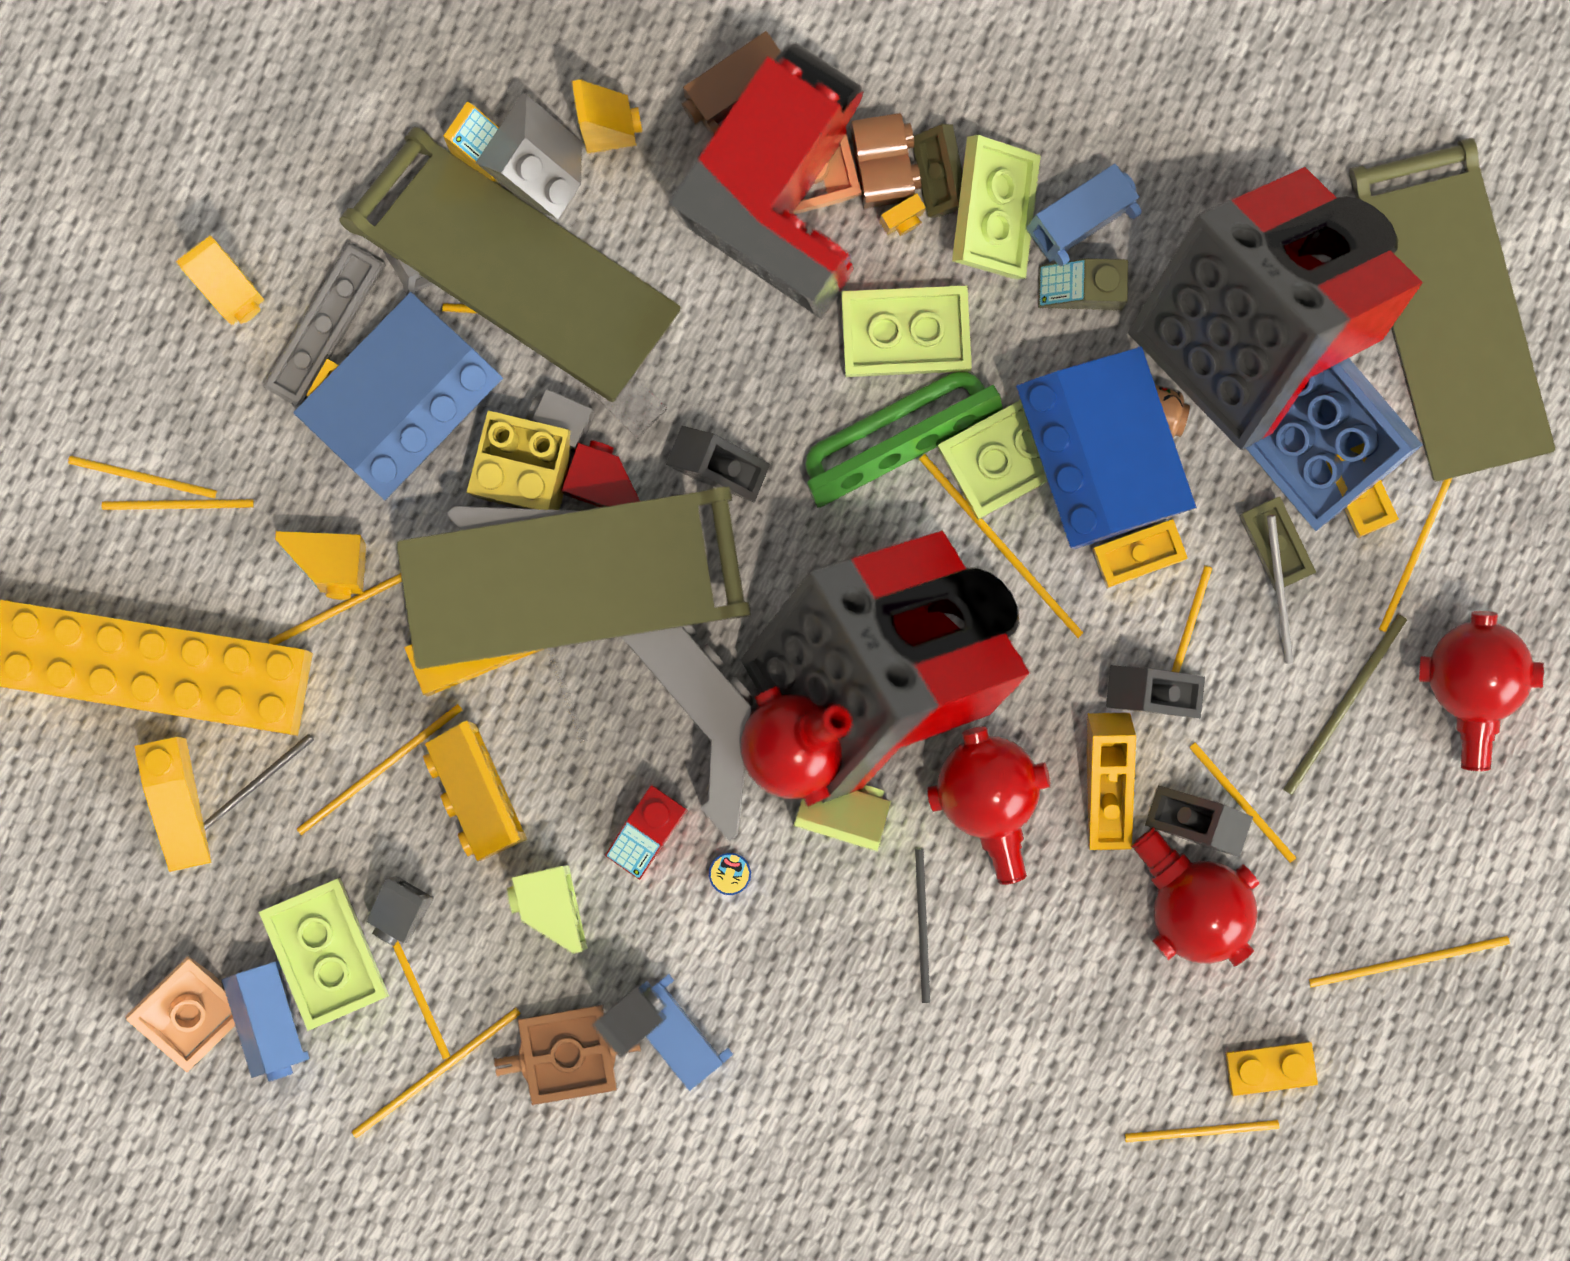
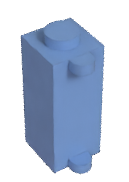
[1026,163,1142,266]
[221,961,310,1082]
[641,974,733,1091]

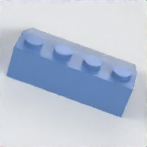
[293,292,503,501]
[1246,358,1423,531]

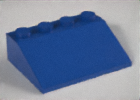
[1016,346,1197,549]

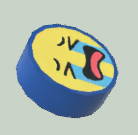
[709,853,751,895]

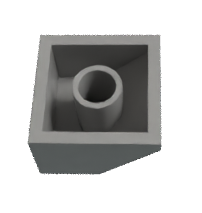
[476,93,582,219]

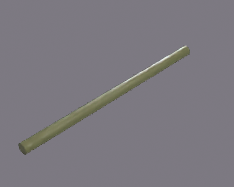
[1283,615,1407,795]

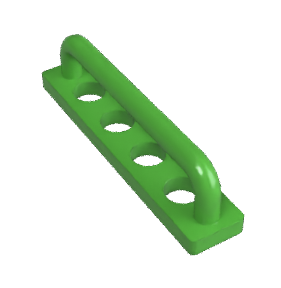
[805,372,1003,508]

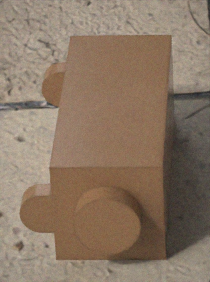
[682,31,787,136]

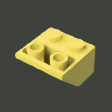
[466,410,571,510]

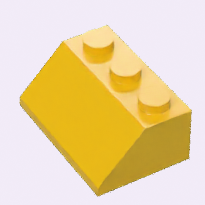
[423,721,527,861]

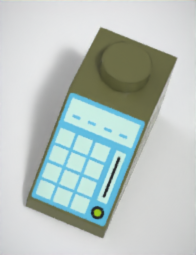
[1038,258,1128,310]

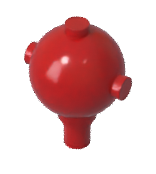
[1419,611,1544,771]
[741,686,852,807]
[927,726,1051,885]
[1131,827,1260,967]

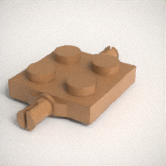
[494,1004,641,1105]

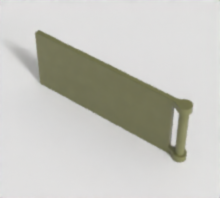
[339,127,681,402]
[1349,138,1555,482]
[397,487,751,669]

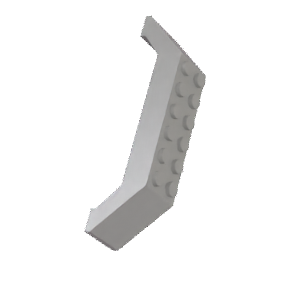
[446,506,752,841]

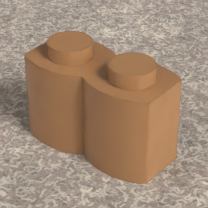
[850,113,921,209]

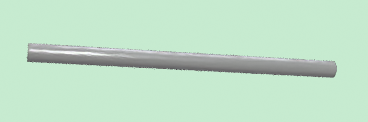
[1267,515,1293,664]

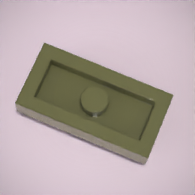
[913,124,963,218]
[1239,496,1316,592]

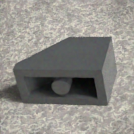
[666,426,770,503]
[1106,665,1205,719]
[1145,785,1253,857]
[366,877,434,946]
[592,985,667,1059]

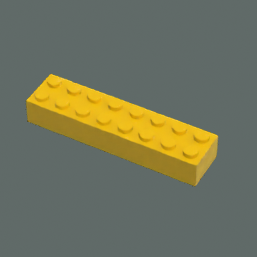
[0,600,313,736]

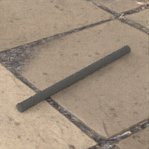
[203,734,314,831]
[915,849,930,1003]

